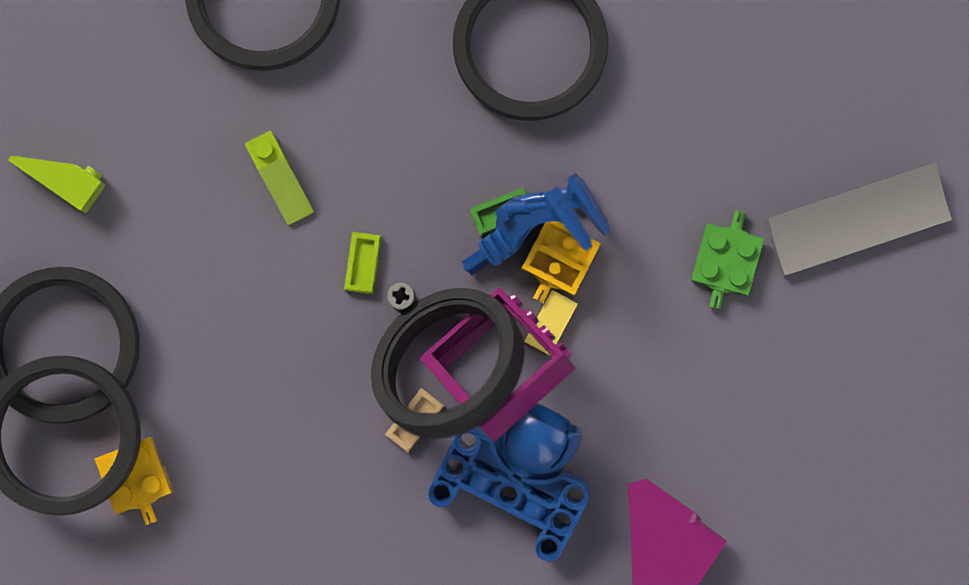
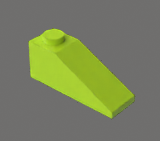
[244,130,314,226]
[8,155,106,213]

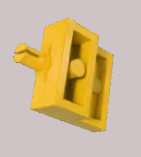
[521,221,601,304]
[95,437,175,525]

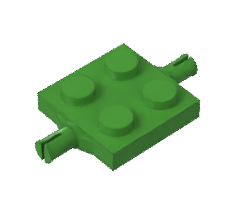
[691,210,764,310]

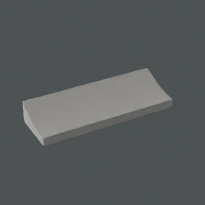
[764,162,952,276]

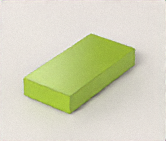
[344,232,382,294]

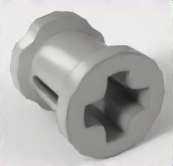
[387,282,415,311]

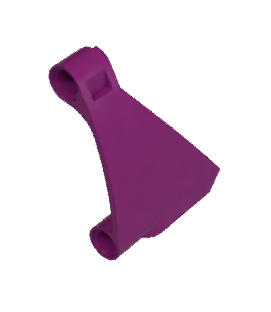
[627,479,727,585]

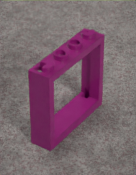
[420,287,576,442]

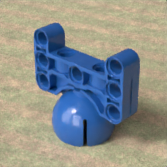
[428,403,590,562]

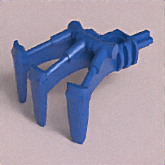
[462,173,611,276]

